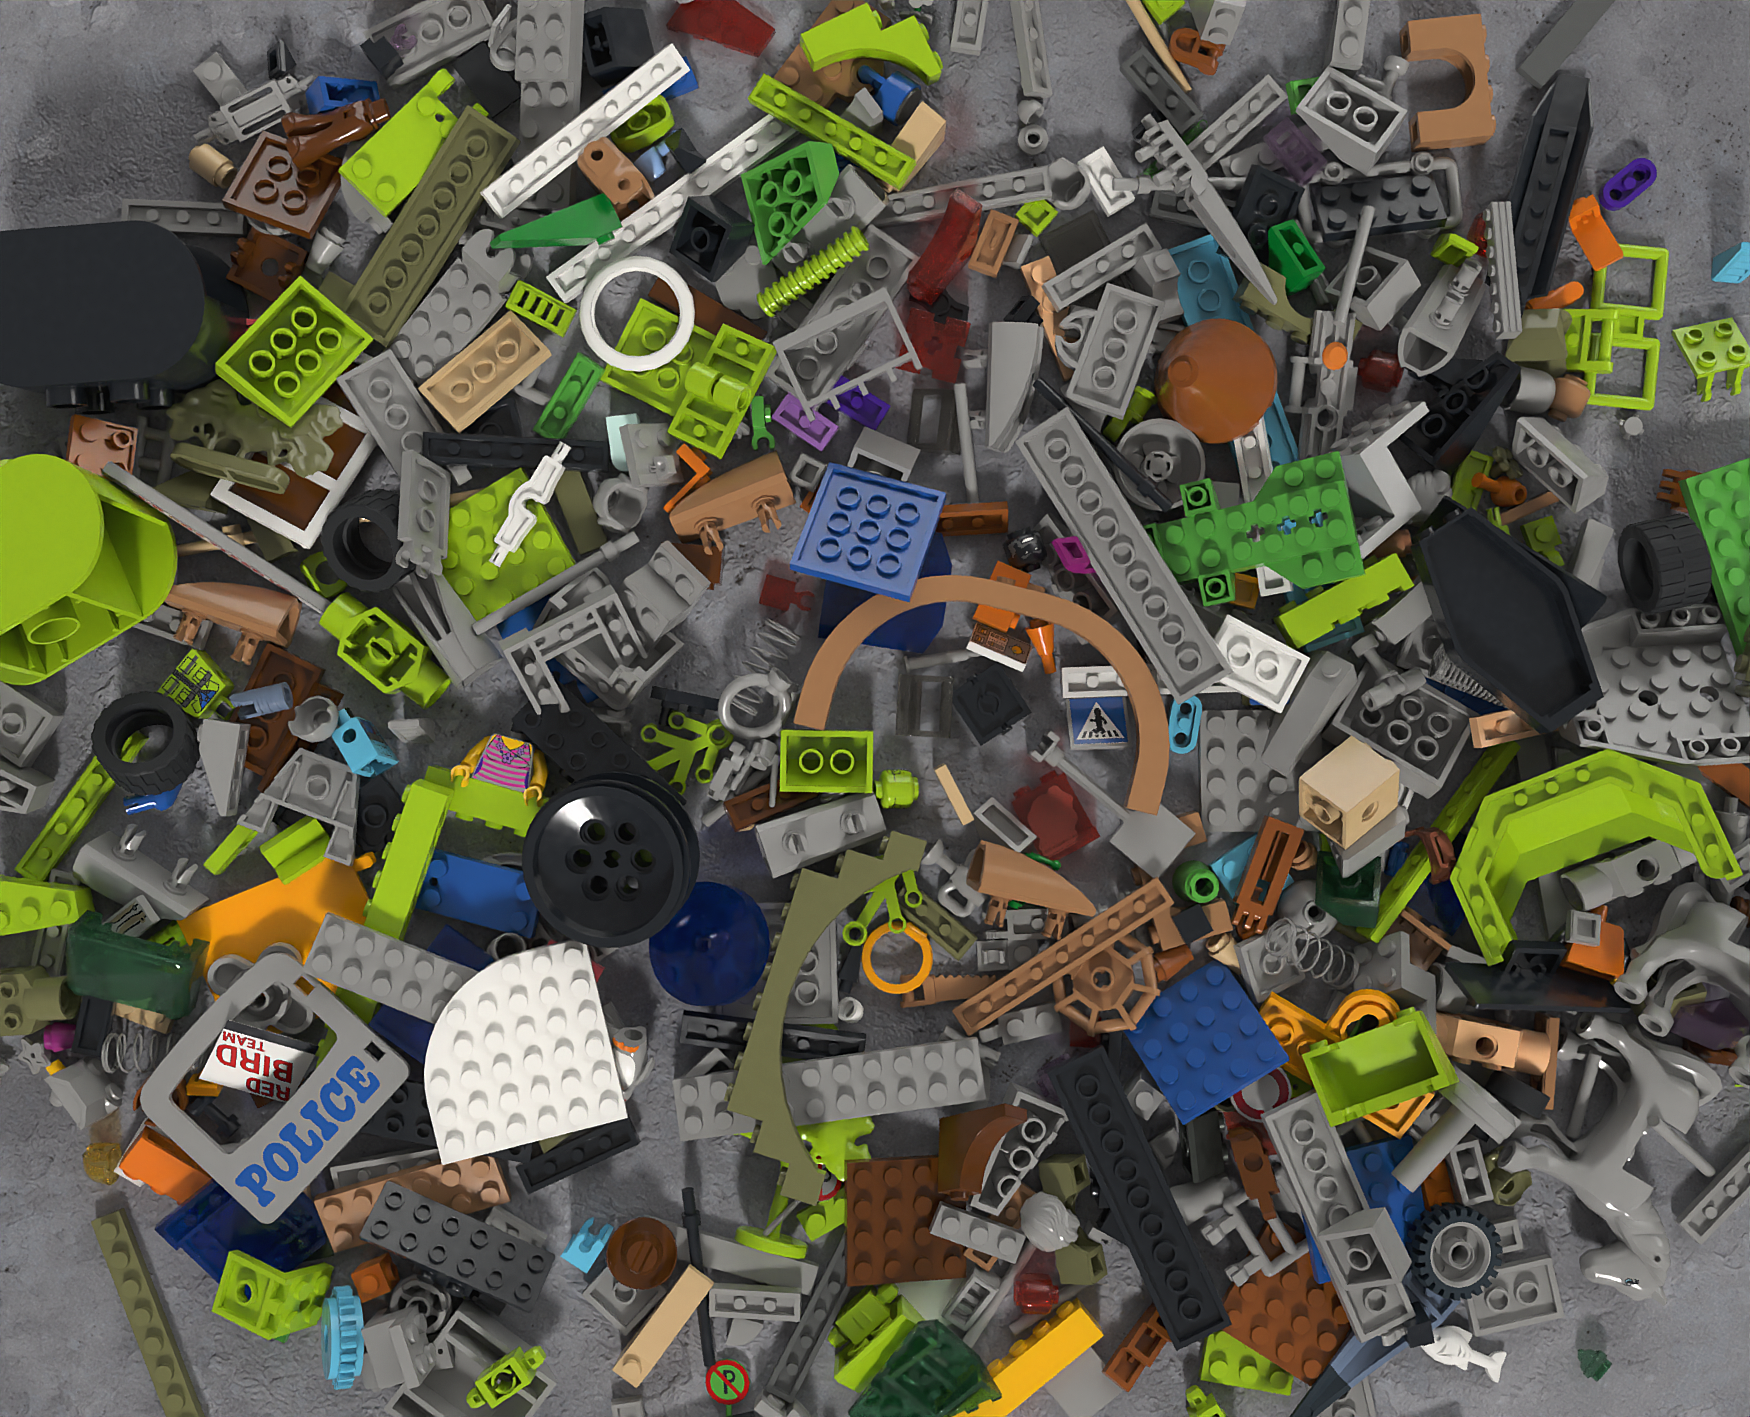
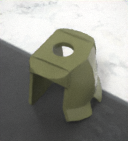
[1505,308,1572,380]

